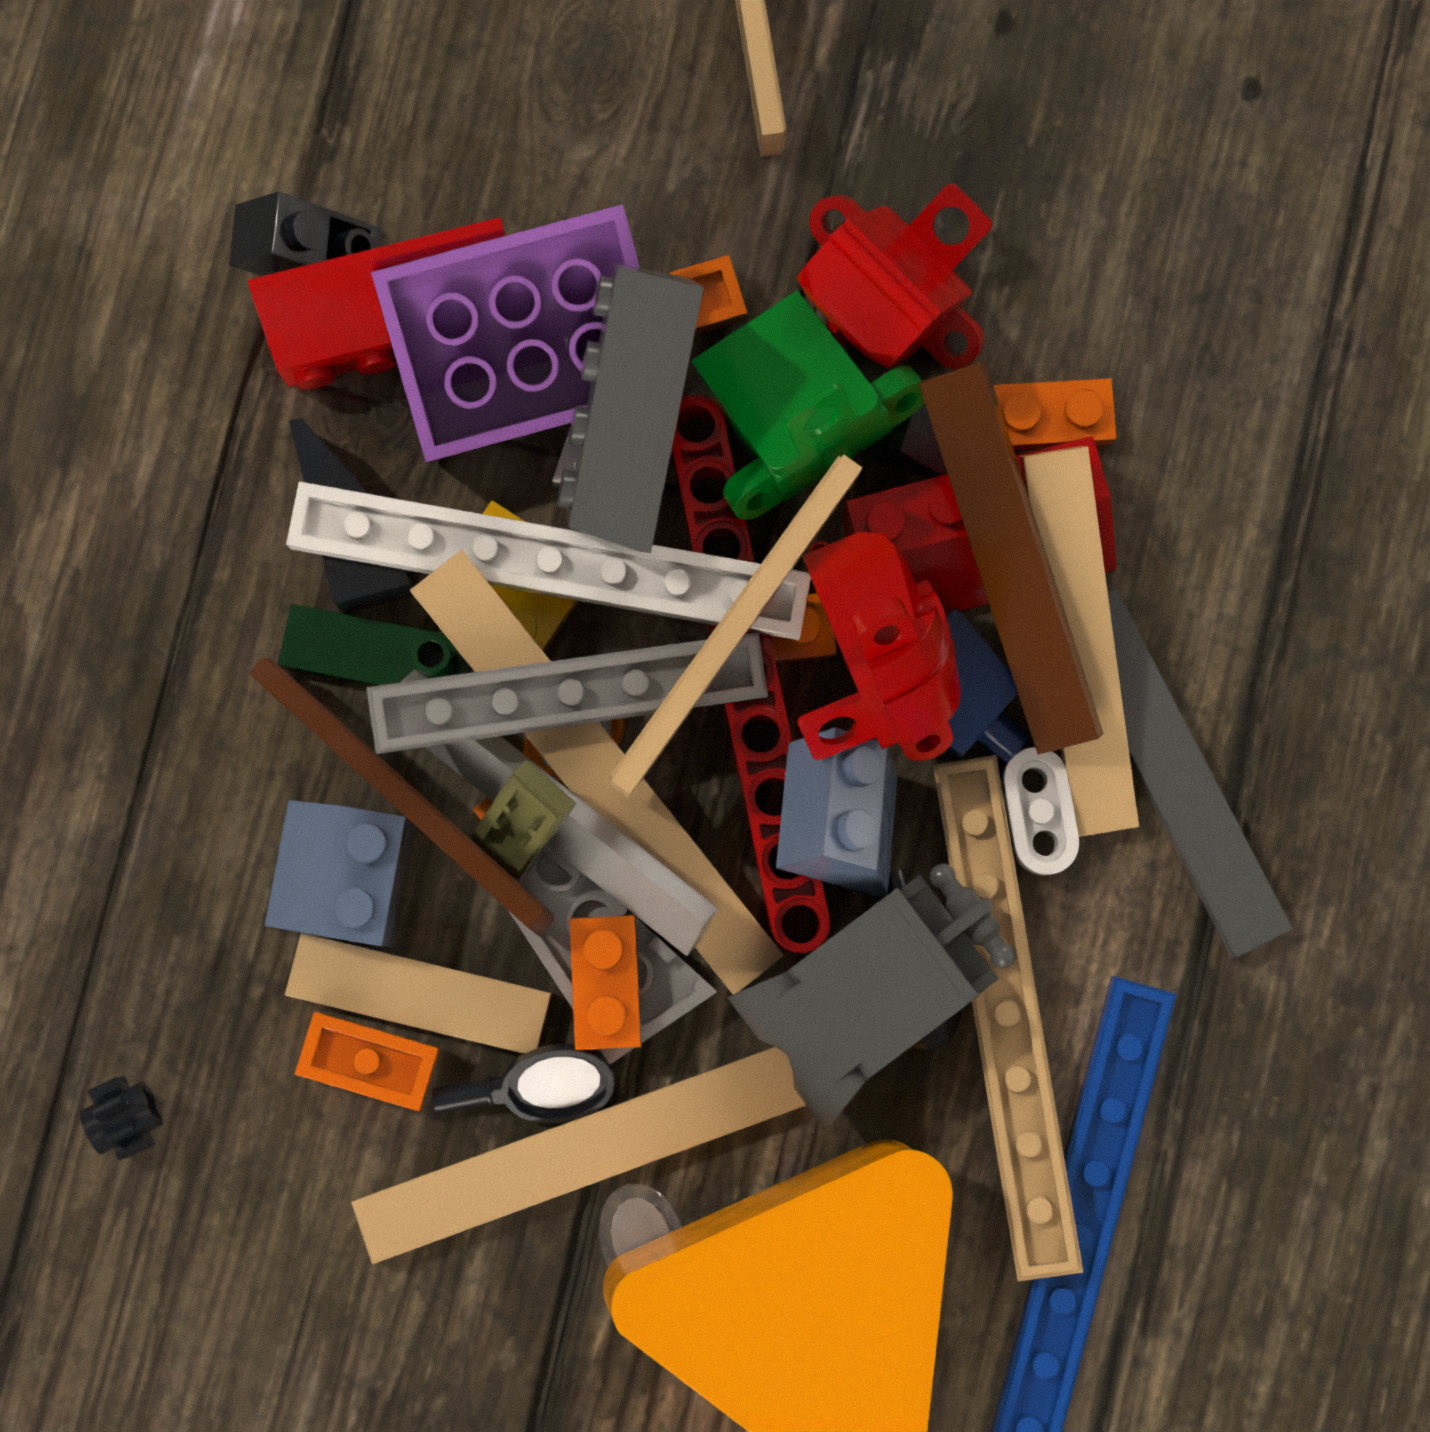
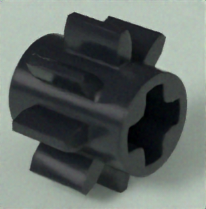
[80,1075,163,1160]

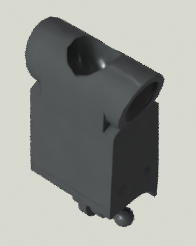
[727,864,1016,1131]

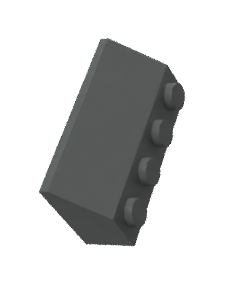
[557,263,704,553]

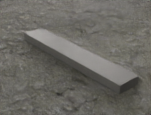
[366,632,768,754]
[400,670,718,956]

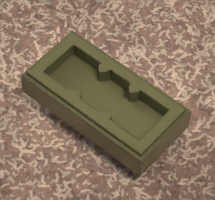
[471,759,577,880]

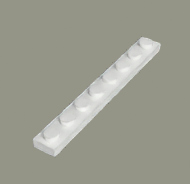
[286,482,811,640]

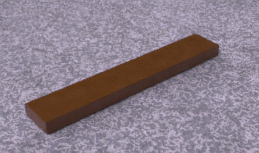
[919,361,1104,755]
[249,657,555,937]

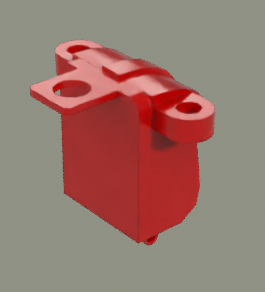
[796,183,993,370]
[797,532,962,761]

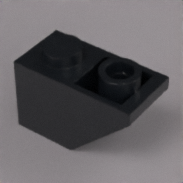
[229,191,381,276]

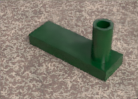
[278,603,474,686]

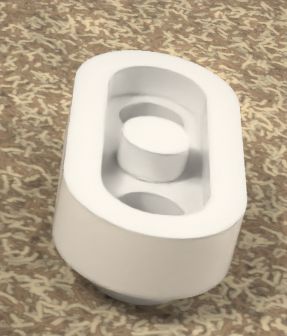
[1001,747,1079,876]

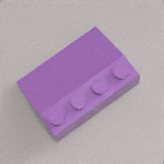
[371,204,640,462]

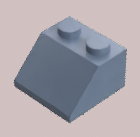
[776,727,898,897]
[265,800,415,947]

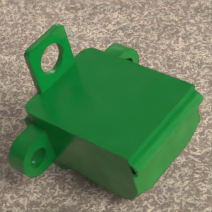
[690,290,925,520]

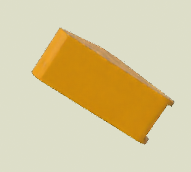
[603,1139,953,1432]

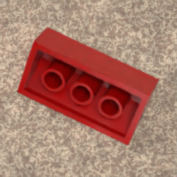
[247,217,505,390]
[841,436,1117,616]

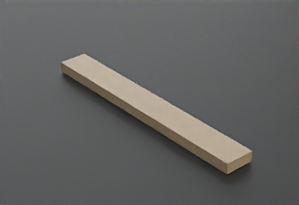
[410,549,784,995]
[933,755,1083,1282]
[351,1046,806,1265]

